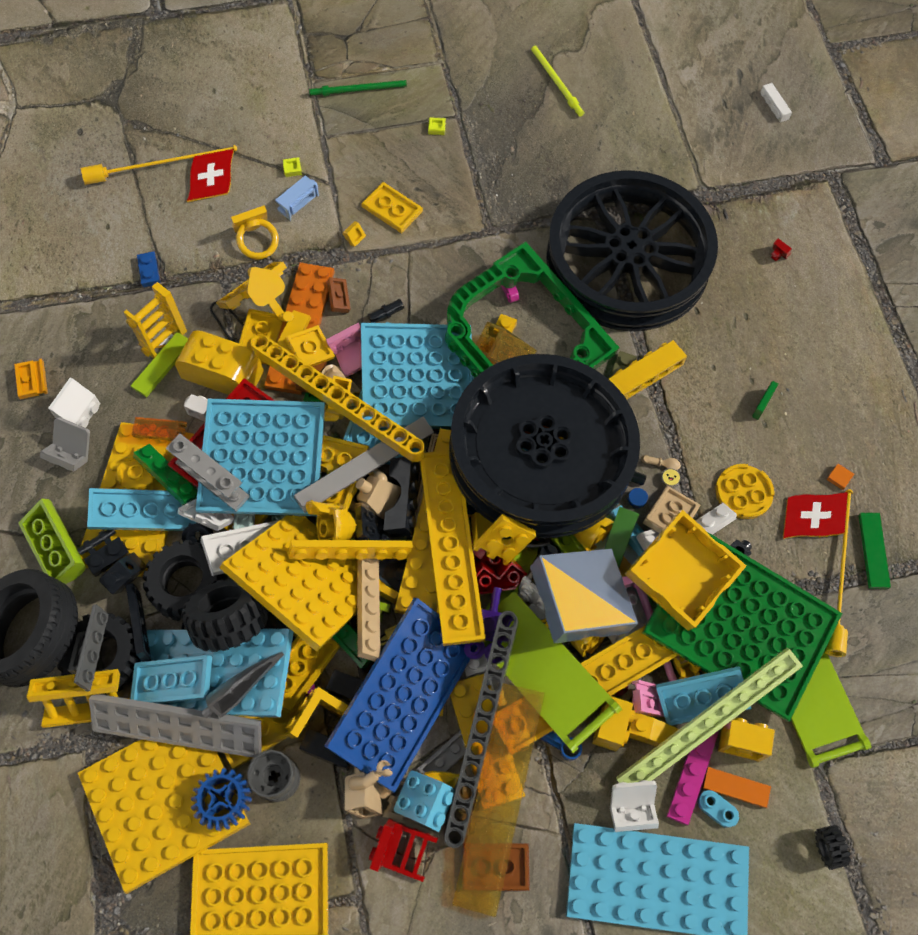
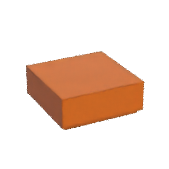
[826,464,854,490]

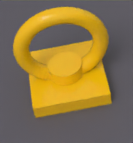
[231,205,279,260]

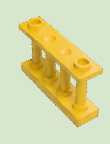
[124,282,187,359]
[27,669,130,728]

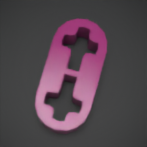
[502,275,519,303]

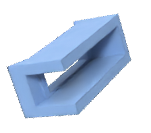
[275,175,319,221]

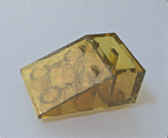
[476,321,537,365]

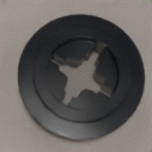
[181,522,214,544]

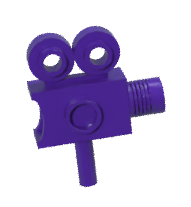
[464,587,514,664]

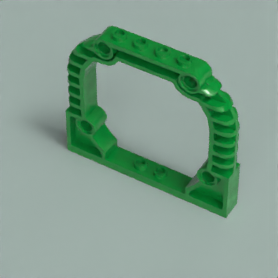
[445,242,620,378]

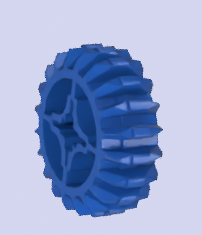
[191,768,252,831]

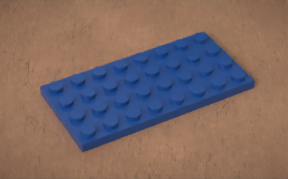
[324,598,478,793]

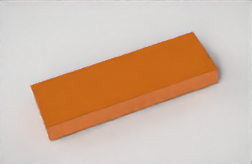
[702,767,771,808]

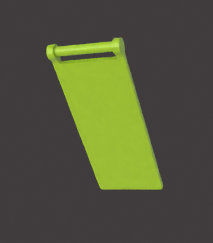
[483,592,622,753]
[791,651,871,768]

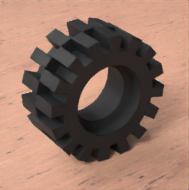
[815,825,851,870]

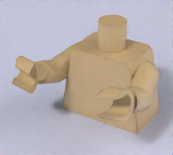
[349,469,401,519]
[345,760,407,819]

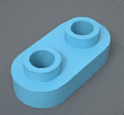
[698,790,739,828]

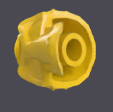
[306,500,357,540]

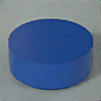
[628,488,648,508]

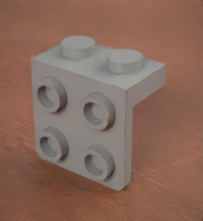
[40,417,90,472]

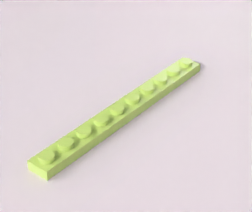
[616,648,803,783]

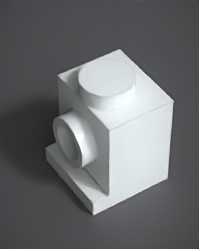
[184,394,211,422]

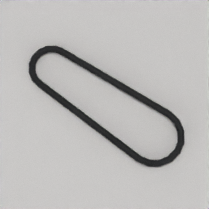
[210,301,244,341]

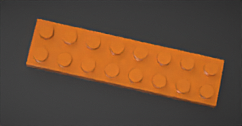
[264,263,335,395]

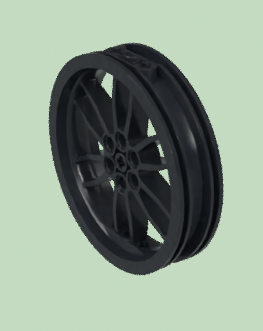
[546,170,718,331]

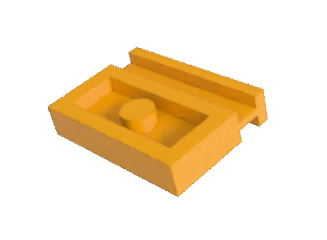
[14,358,48,400]

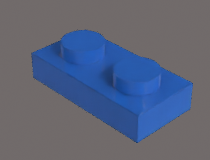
[137,251,161,288]

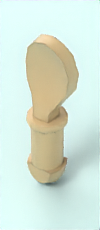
[641,455,681,470]

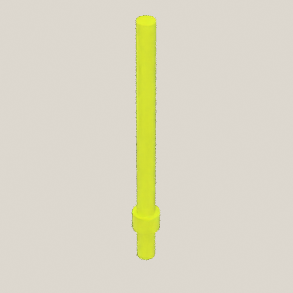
[531,46,584,117]

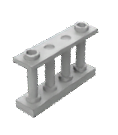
[166,433,250,512]

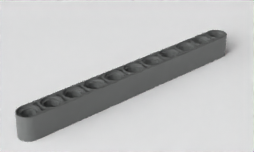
[444,611,518,848]

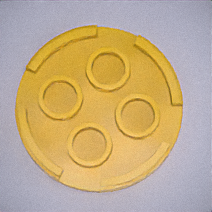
[715,464,774,519]

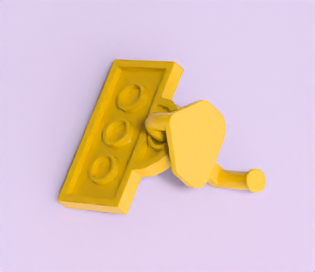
[216,261,294,322]

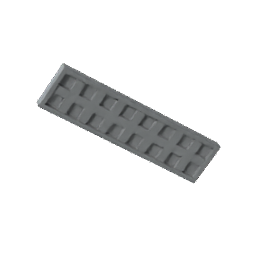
[89,694,262,758]

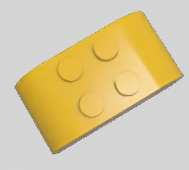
[175,330,264,395]

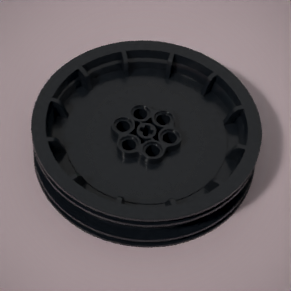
[449,354,640,538]

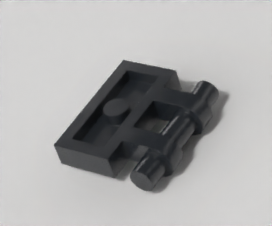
[77,530,130,577]

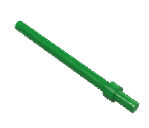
[309,80,407,96]

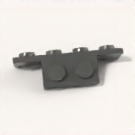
[68,604,108,692]

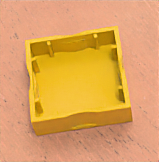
[625,510,746,630]

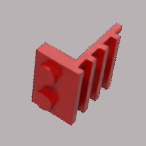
[368,818,438,882]

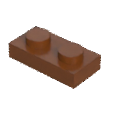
[327,277,351,313]

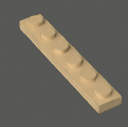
[357,559,380,662]

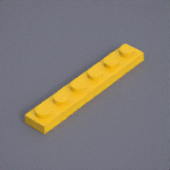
[288,540,413,560]

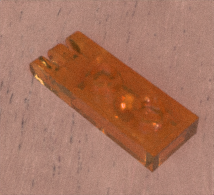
[132,417,188,441]

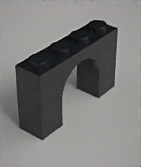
[299,669,363,771]

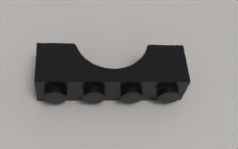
[383,457,421,538]

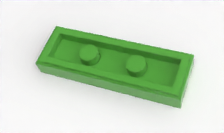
[604,507,639,568]

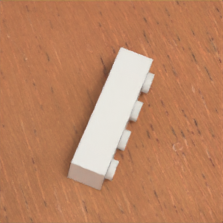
[761,83,792,122]

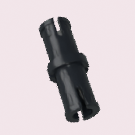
[368,299,404,323]

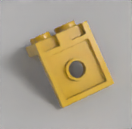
[471,512,536,566]
[285,687,348,739]

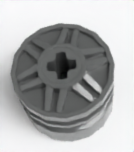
[247,750,301,802]

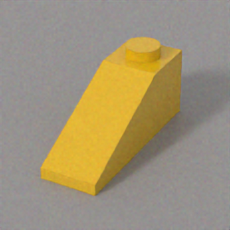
[627,712,687,756]

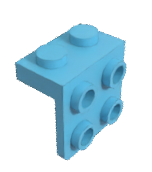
[394,770,456,832]

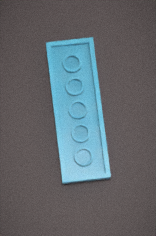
[87,488,196,531]

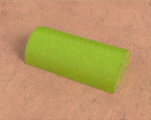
[18,499,86,584]

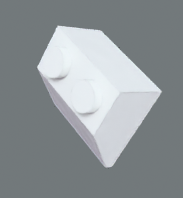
[48,378,100,428]

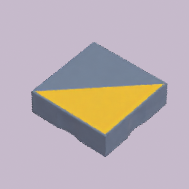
[530,549,638,643]

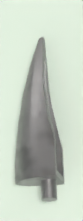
[201,651,284,719]

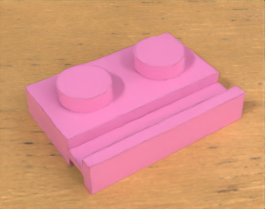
[632,680,664,717]

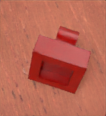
[771,238,792,262]

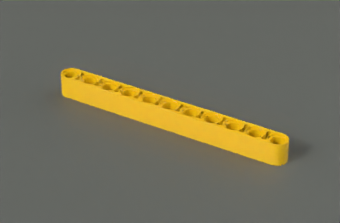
[251,334,424,462]

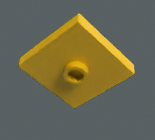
[285,325,335,367]

